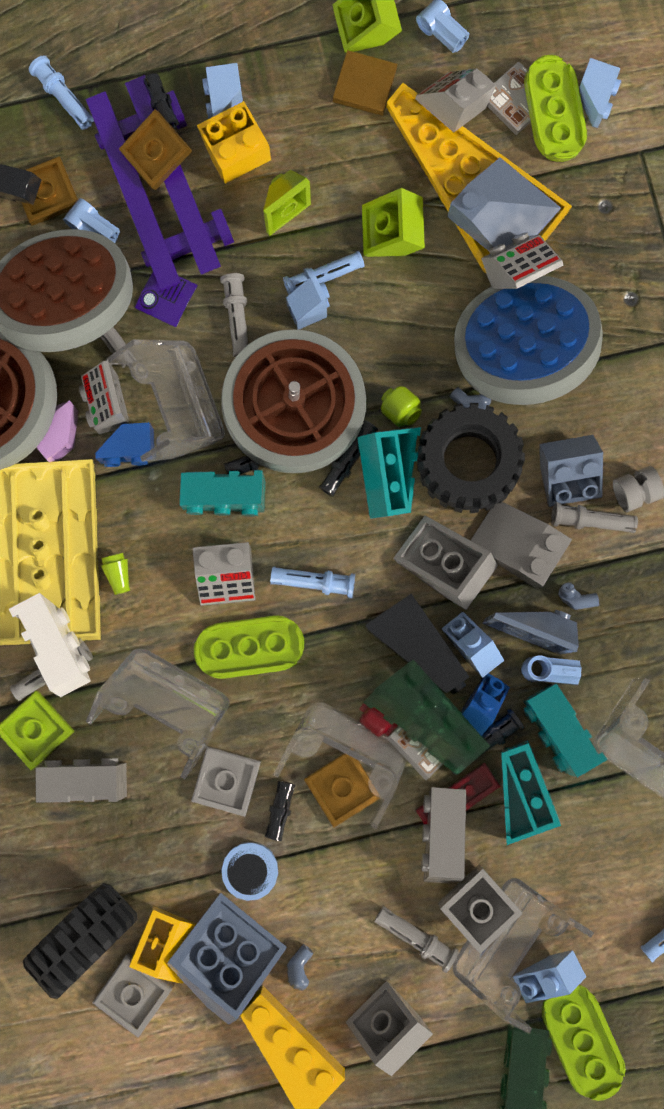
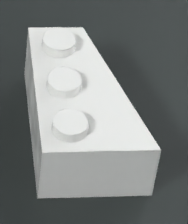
[9,593,91,697]

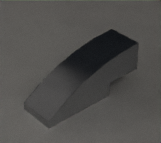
[0,164,42,205]

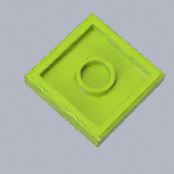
[0,691,75,770]

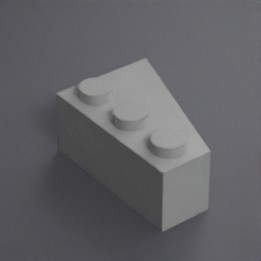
[36,758,127,802]
[421,787,466,884]

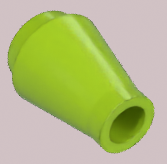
[101,553,130,595]

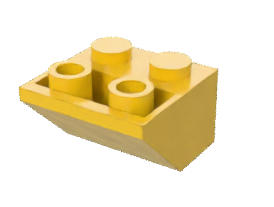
[197,101,271,184]
[129,906,197,984]

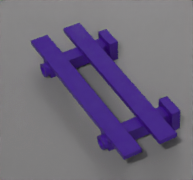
[86,75,234,291]

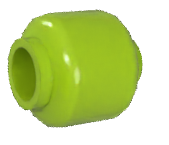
[381,386,422,427]

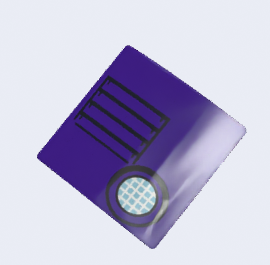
[135,272,198,327]

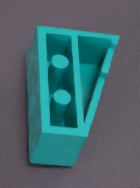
[358,427,421,519]
[179,470,266,517]
[523,684,607,777]
[501,740,561,845]

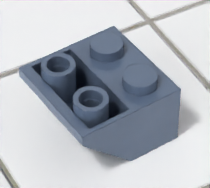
[540,435,603,507]

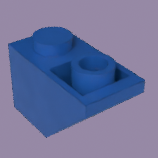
[95,422,155,467]
[454,673,510,740]

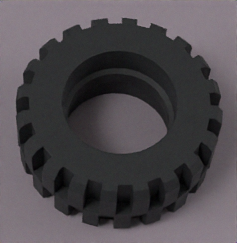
[417,403,525,514]
[23,883,138,999]

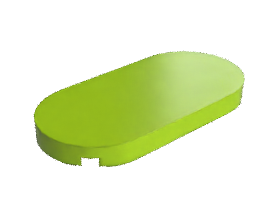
[524,55,587,162]
[194,616,305,679]
[542,984,626,1101]

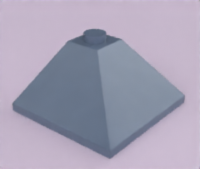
[447,158,561,251]
[482,610,579,655]
[167,893,287,1025]

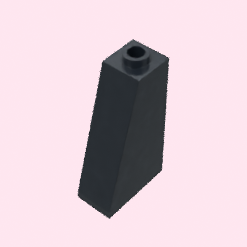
[364,594,469,694]

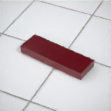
[415,763,501,824]

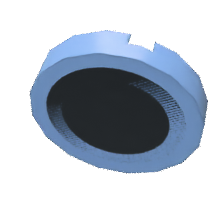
[221,842,278,901]

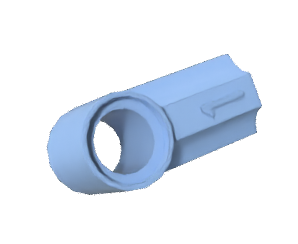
[416,0,470,53]
[63,198,120,243]
[521,655,582,685]

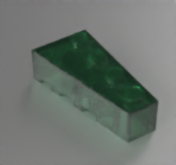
[363,660,490,775]
[499,1024,552,1109]

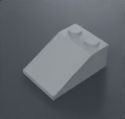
[470,502,572,589]
[393,515,498,610]

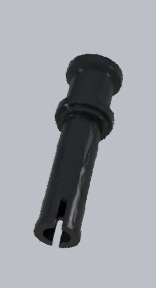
[445,708,525,775]

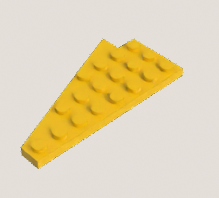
[386,83,572,274]

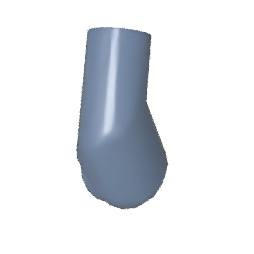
[449,387,491,410]
[559,583,599,610]
[287,944,314,991]

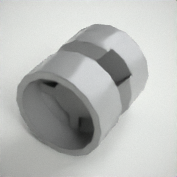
[613,466,664,513]

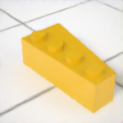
[240,986,345,1109]

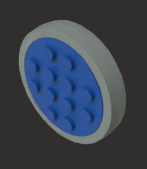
[454,276,603,405]

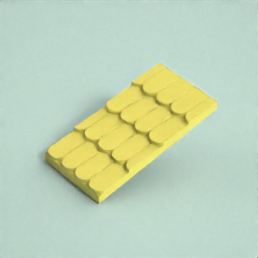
[0,459,101,646]

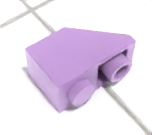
[37,400,78,462]

